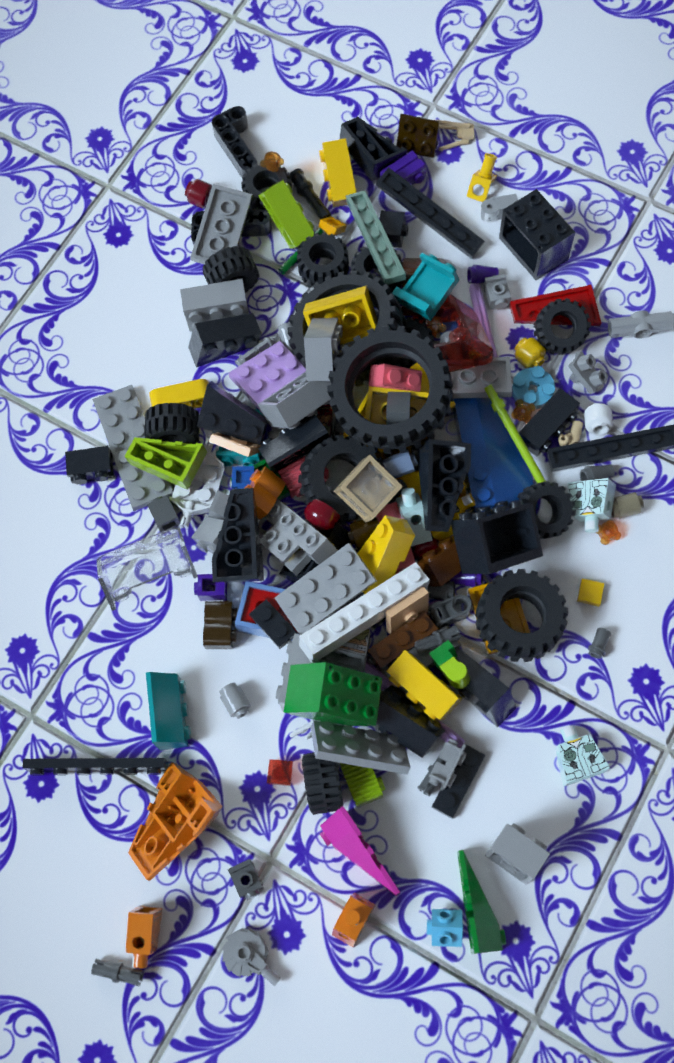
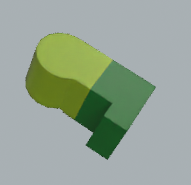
[429,640,470,689]

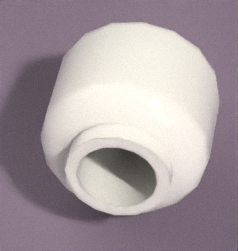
[584,403,614,436]

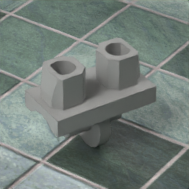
[568,351,608,394]

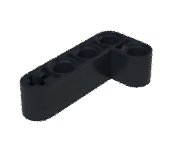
[211,106,258,177]
[191,209,272,247]

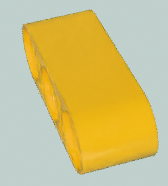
[149,379,209,409]

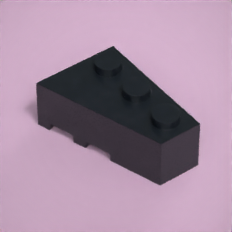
[188,313,262,368]
[376,685,446,758]

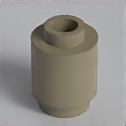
[611,492,644,519]

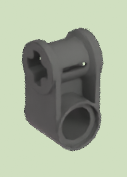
[428,594,472,630]

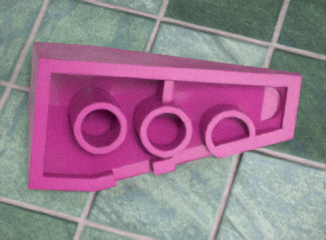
[320,806,400,896]

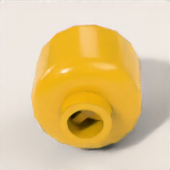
[514,337,546,368]

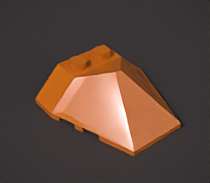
[128,762,223,881]

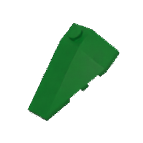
[457,850,506,954]

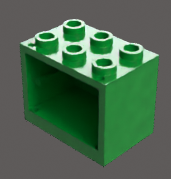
[283,662,382,726]

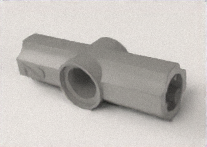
[608,311,674,339]

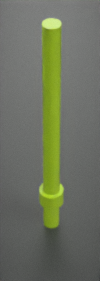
[484,384,549,504]

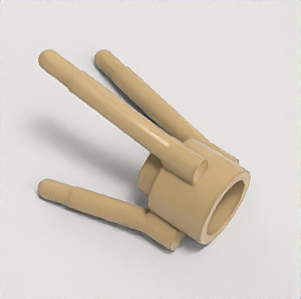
[436,120,474,151]

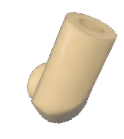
[558,421,583,446]

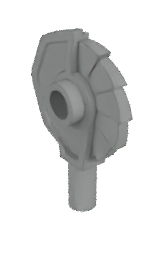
[222,928,281,986]

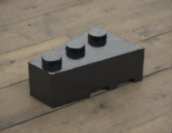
[339,117,407,181]
[197,381,268,445]
[441,647,516,728]

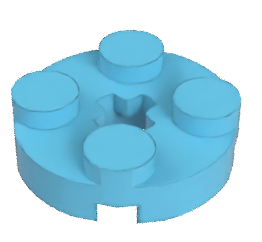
[512,366,555,409]

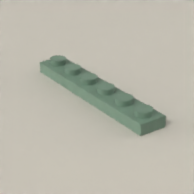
[346,190,406,285]

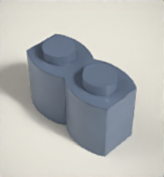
[382,450,418,479]

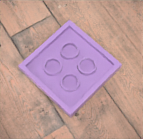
[229,341,306,414]

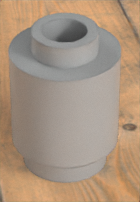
[219,682,251,719]

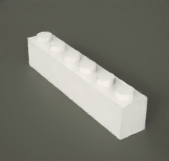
[299,562,430,663]

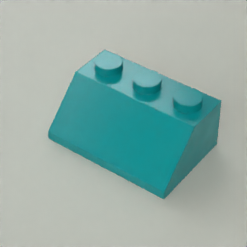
[145,672,191,751]

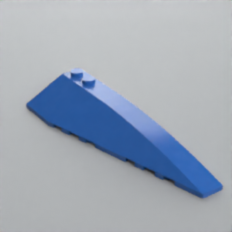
[438,321,538,513]

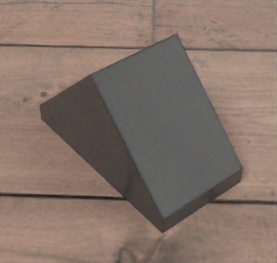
[386,392,411,425]

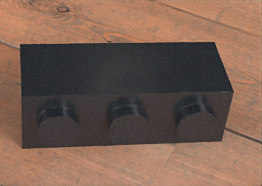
[519,388,580,457]

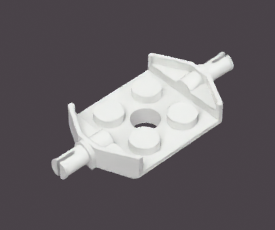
[169,438,225,529]

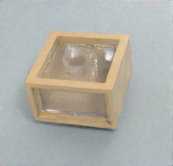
[334,455,403,522]

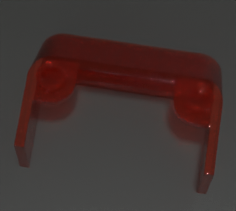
[412,294,494,372]

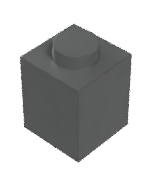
[147,495,180,534]

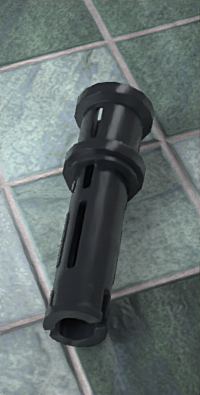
[290,168,332,219]

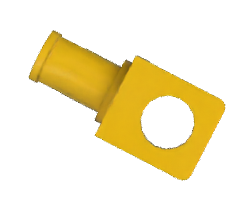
[467,153,497,202]

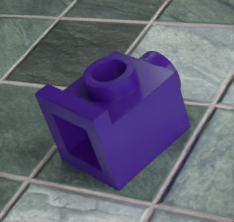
[194,574,227,601]

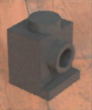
[228,859,264,900]

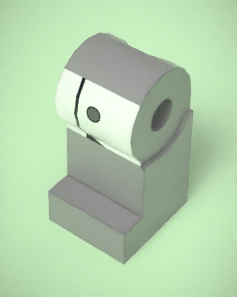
[481,194,518,223]

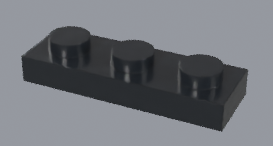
[431,744,486,819]

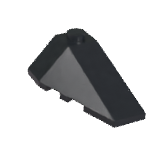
[418,439,471,532]
[212,488,264,583]

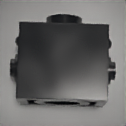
[379,210,409,248]

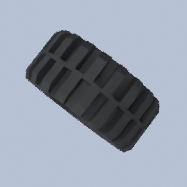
[298,435,383,523]
[475,569,568,662]

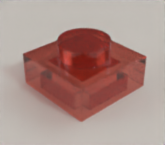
[267,759,293,786]

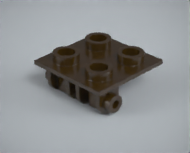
[396,113,439,158]

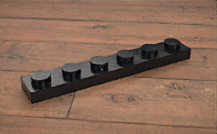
[376,167,485,259]
[546,424,674,472]
[22,758,168,776]

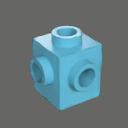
[427,909,463,947]

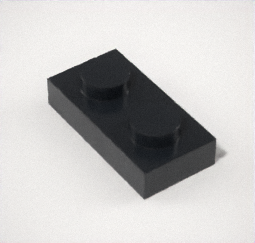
[249,599,297,649]

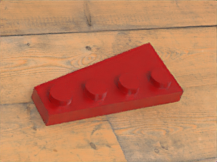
[509,285,602,326]

